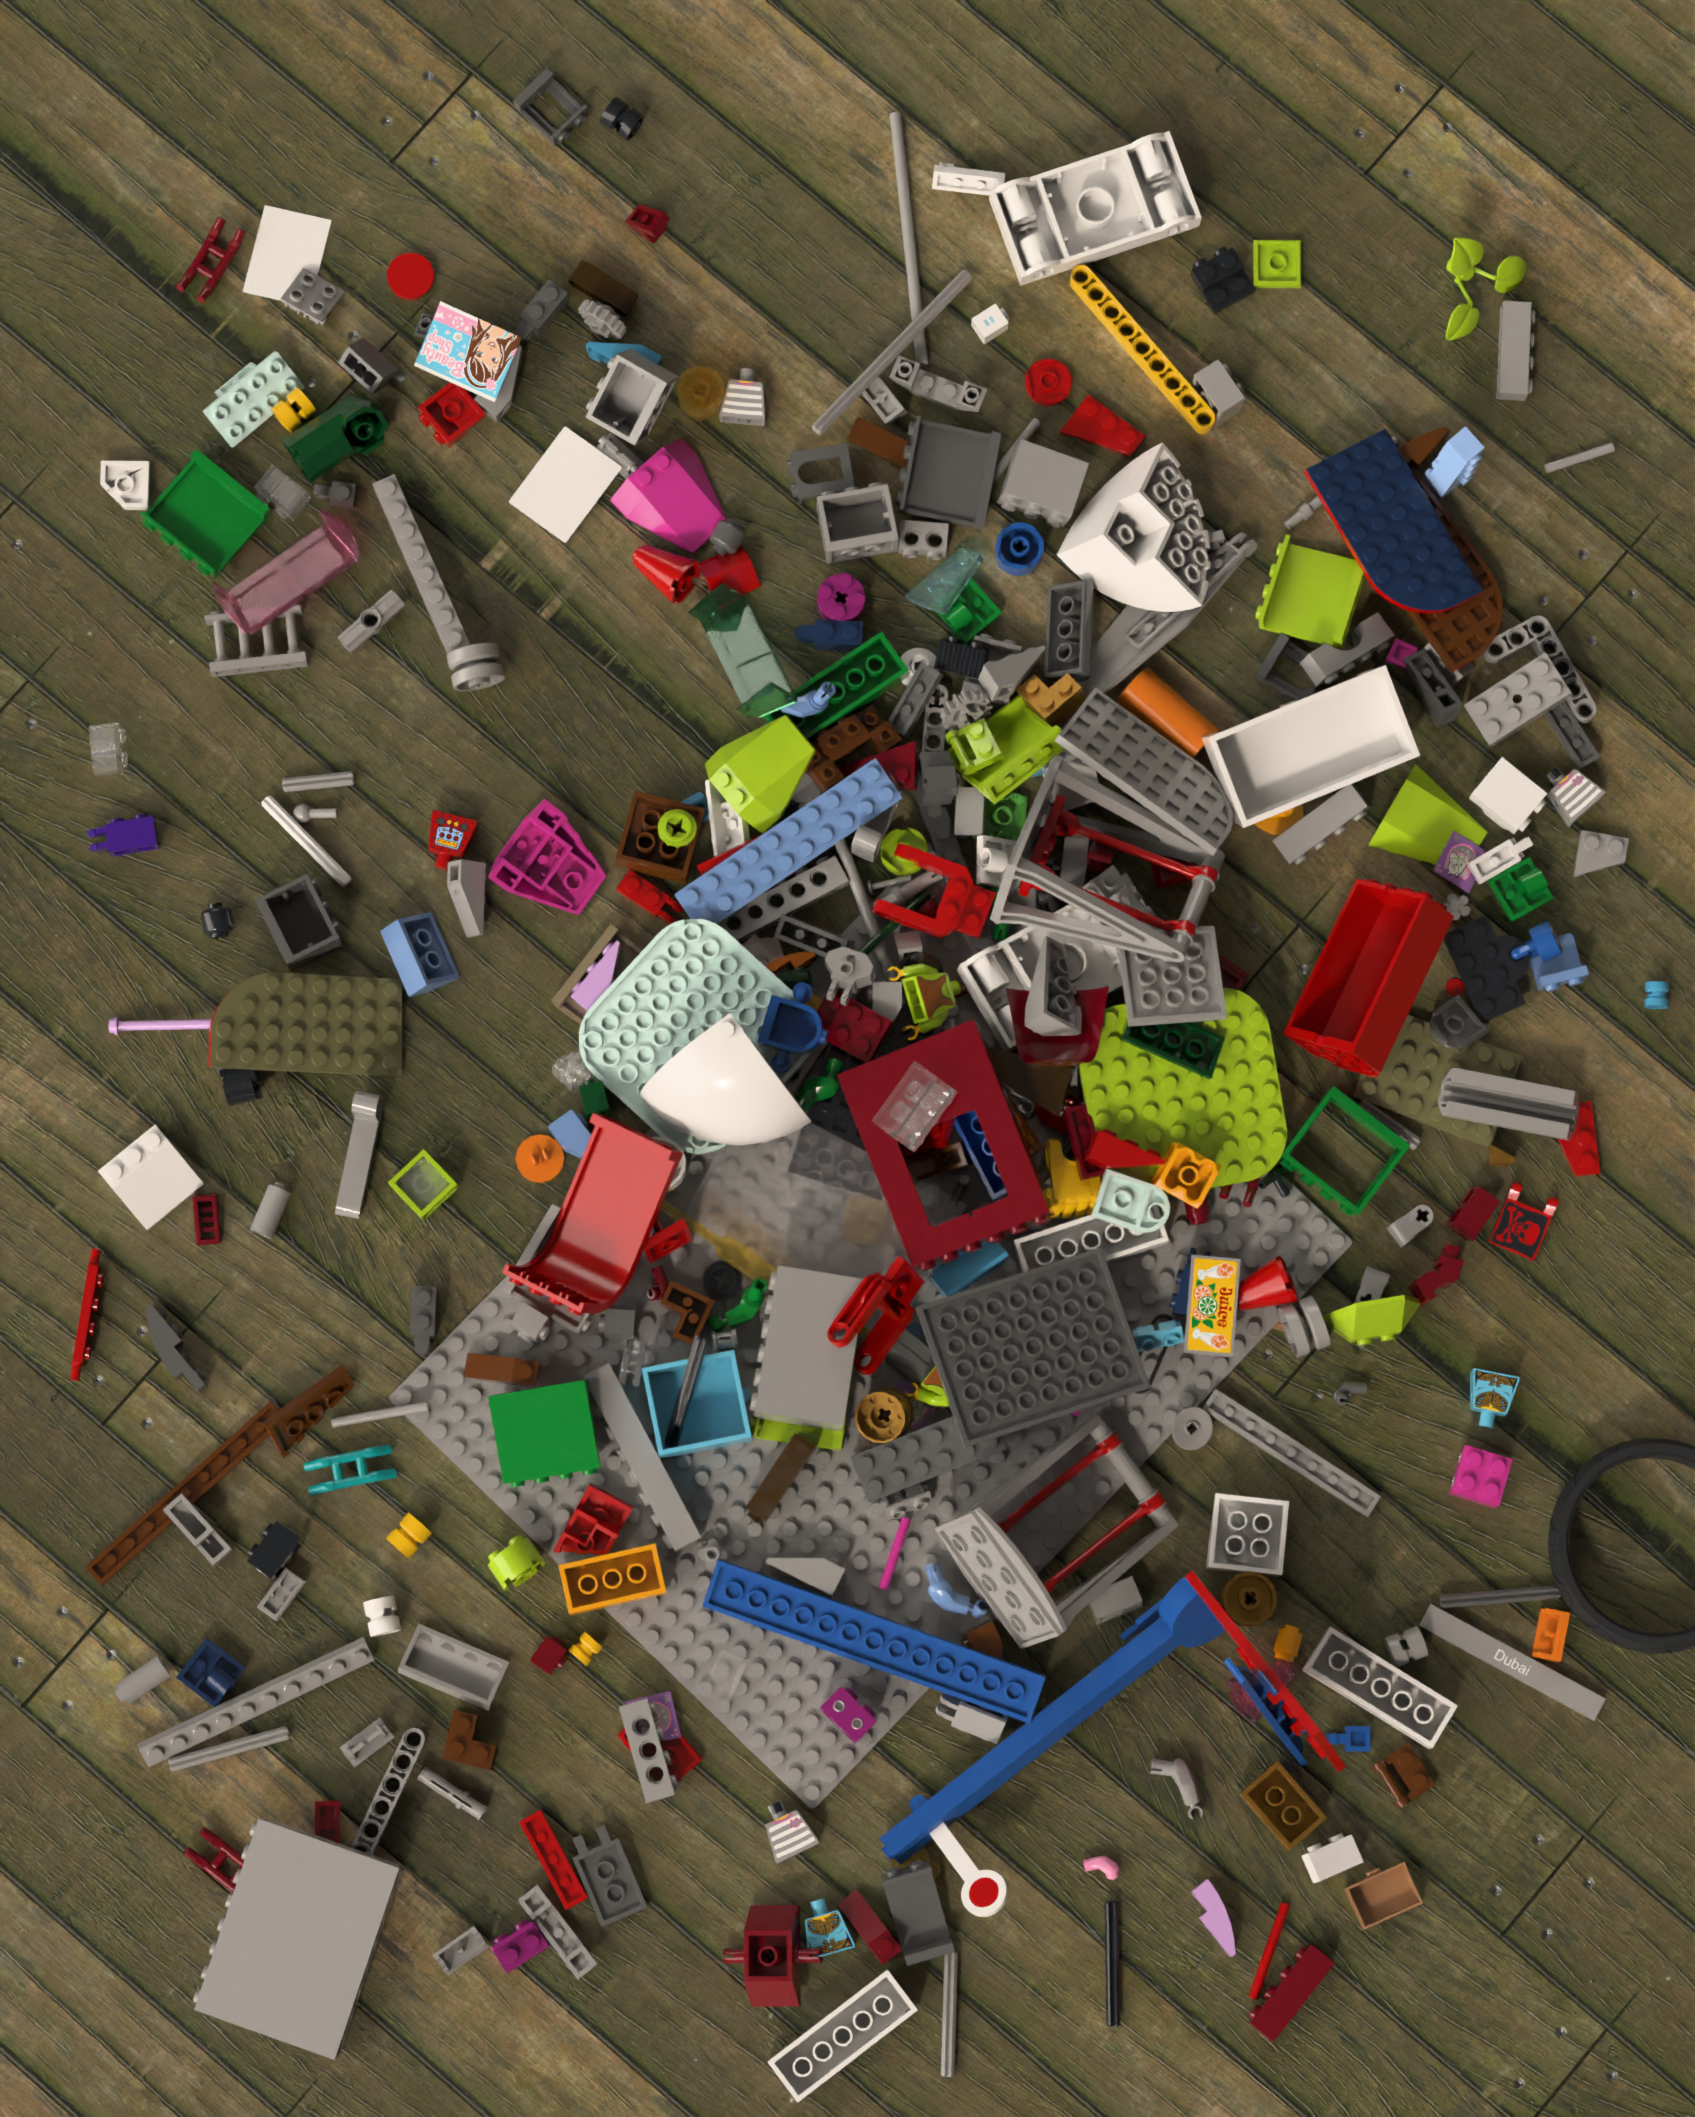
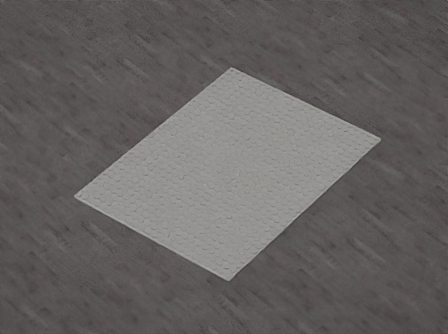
[389,845,1352,1809]

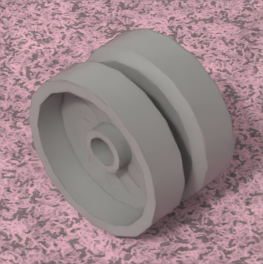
[446,643,505,691]
[1278,1296,1331,1358]

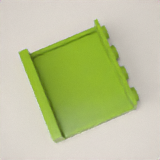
[947,695,1065,804]

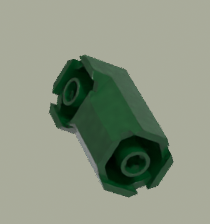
[282,393,389,483]

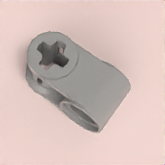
[1386,1205,1433,1248]
[1355,1266,1390,1303]

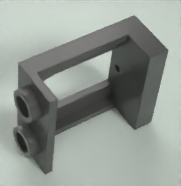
[513,68,588,146]
[787,443,855,504]
[1255,633,1325,701]

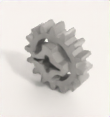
[578,299,627,340]
[940,688,993,731]

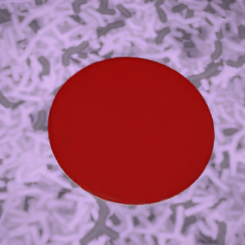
[1445,978,1465,997]

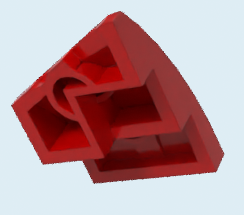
[553,1483,634,1555]

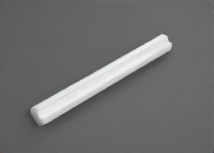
[261,795,352,887]

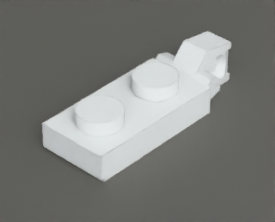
[1467,836,1533,884]

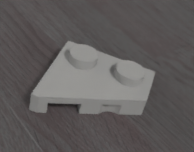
[1573,830,1629,877]

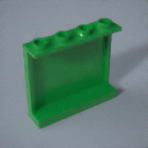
[140,449,271,579]
[488,1379,603,1488]

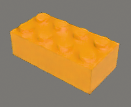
[558,1543,667,1616]

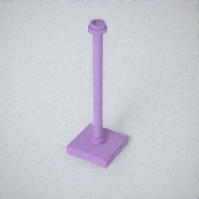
[109,1017,212,1035]

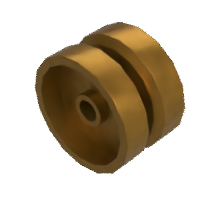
[1220,1571,1277,1628]

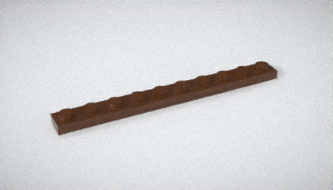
[85,1401,278,1586]

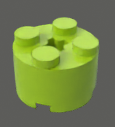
[488,1535,545,1591]

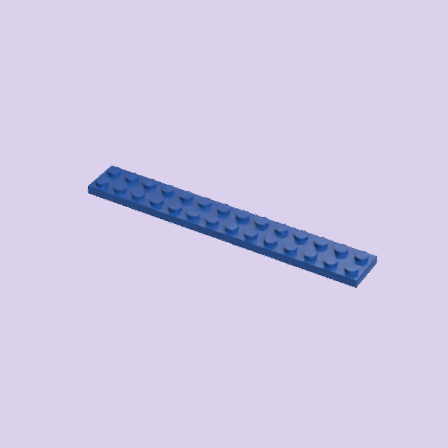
[702,1559,1046,1723]

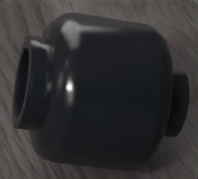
[201,902,234,939]

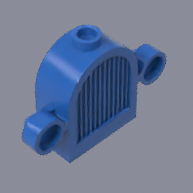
[757,983,829,1073]

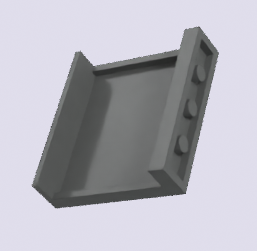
[894,415,1002,530]

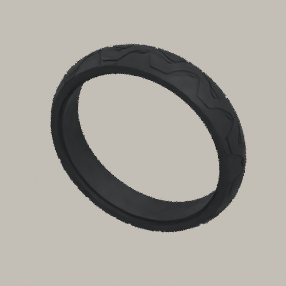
[1548,1438,1695,1654]

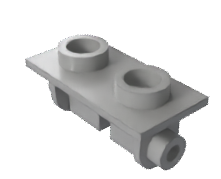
[596,432,644,479]
[879,1483,933,1521]
[340,1718,395,1767]

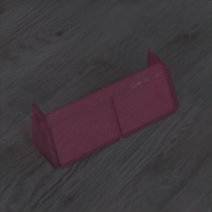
[211,508,361,634]

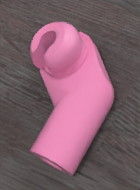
[1083,1855,1119,1880]

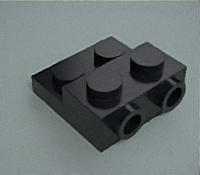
[1190,247,1256,315]

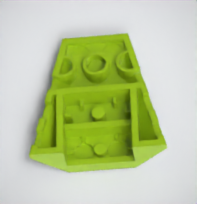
[1368,764,1487,866]

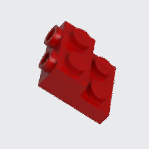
[418,382,486,448]

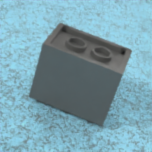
[254,874,344,972]

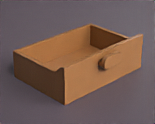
[1344,1862,1423,1930]

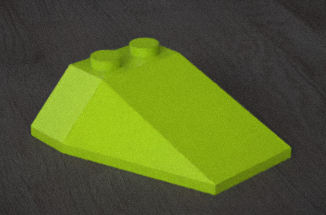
[705,715,816,834]
[1323,1295,1421,1346]

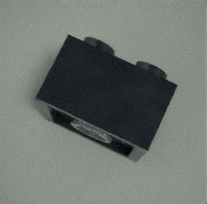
[247,1521,304,1581]

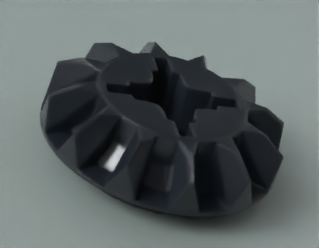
[703,1261,742,1300]

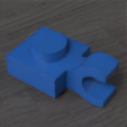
[1326,1726,1371,1752]

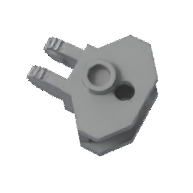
[825,946,876,1006]

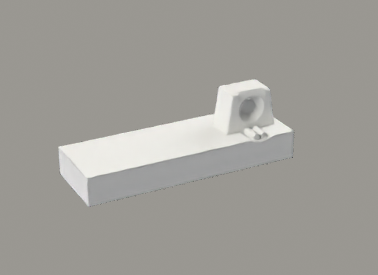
[932,162,1005,195]

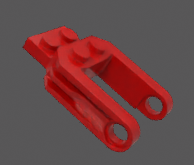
[872,843,996,939]
[827,1256,925,1375]

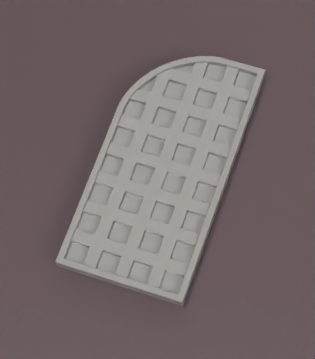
[1055,687,1233,856]

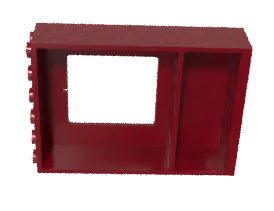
[837,1019,1055,1272]

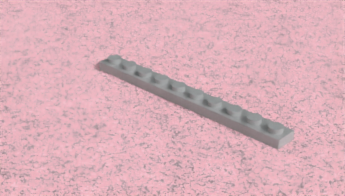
[137,1637,374,1767]

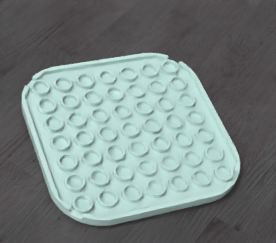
[579,919,810,1154]

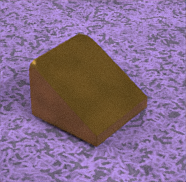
[1488,1145,1516,1167]

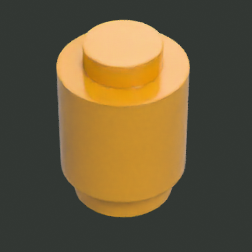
[1273,1624,1303,1663]

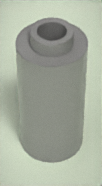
[250,1182,291,1239]
[114,1656,171,1705]

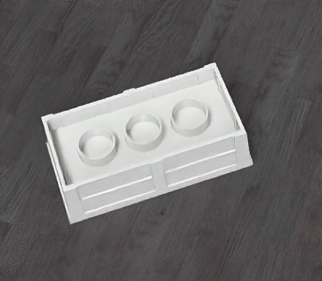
[1202,665,1420,828]

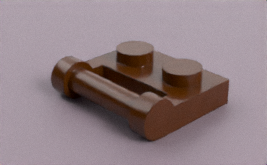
[1371,1743,1436,1809]

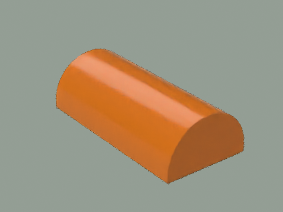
[1116,667,1220,759]

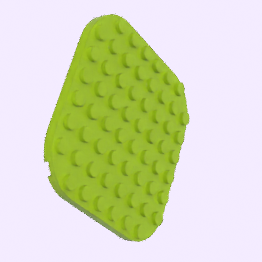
[1078,988,1287,1196]

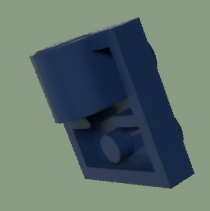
[176,1638,247,1707]

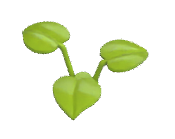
[1446,237,1527,341]

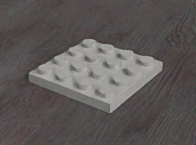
[1118,926,1227,1027]

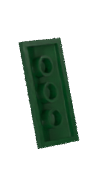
[1121,1019,1225,1079]

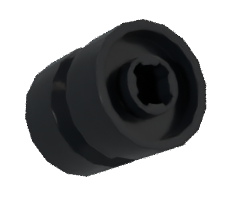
[600,97,645,141]

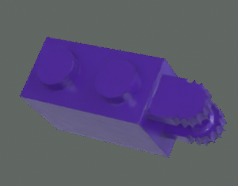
[87,814,160,857]

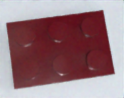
[816,991,894,1063]

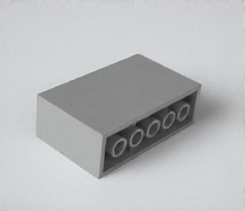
[749,1265,863,1432]

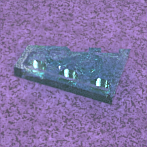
[905,548,983,615]

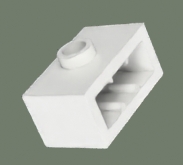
[1301,1833,1364,1883]

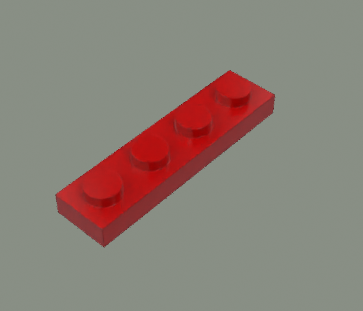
[519,1810,588,1910]

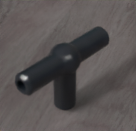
[1257,1164,1290,1198]

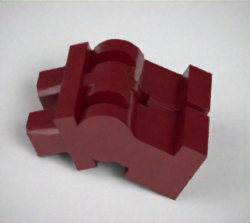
[1408,1244,1464,1307]

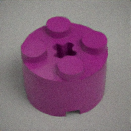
[817,573,865,621]

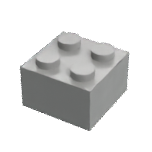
[1191,359,1245,426]

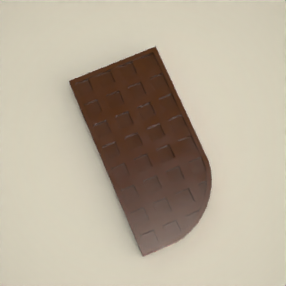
[1406,471,1503,673]

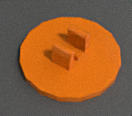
[516,1134,564,1183]

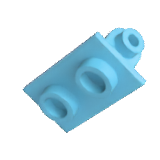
[1132,1319,1184,1352]

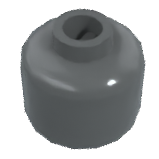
[709,518,745,556]

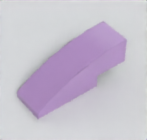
[1191,1879,1236,1957]

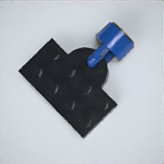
[1443,915,1564,1023]

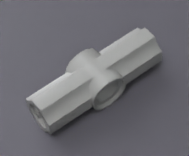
[337,590,405,654]

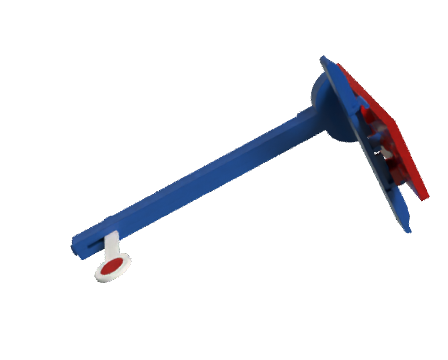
[880,1571,1346,1917]

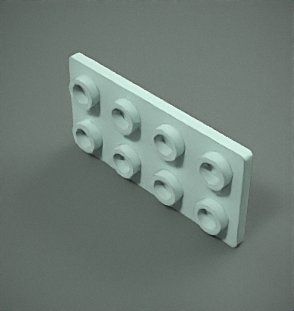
[203,351,304,447]

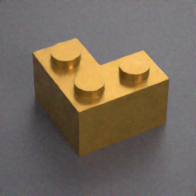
[1016,673,1087,727]

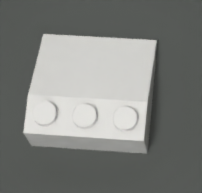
[98,1125,204,1231]

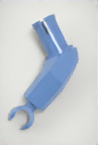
[767,681,836,718]
[925,1562,988,1619]

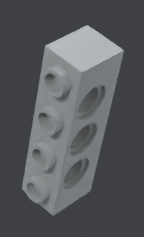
[619,1698,679,1803]

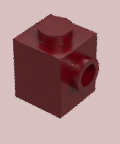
[529,1636,568,1676]

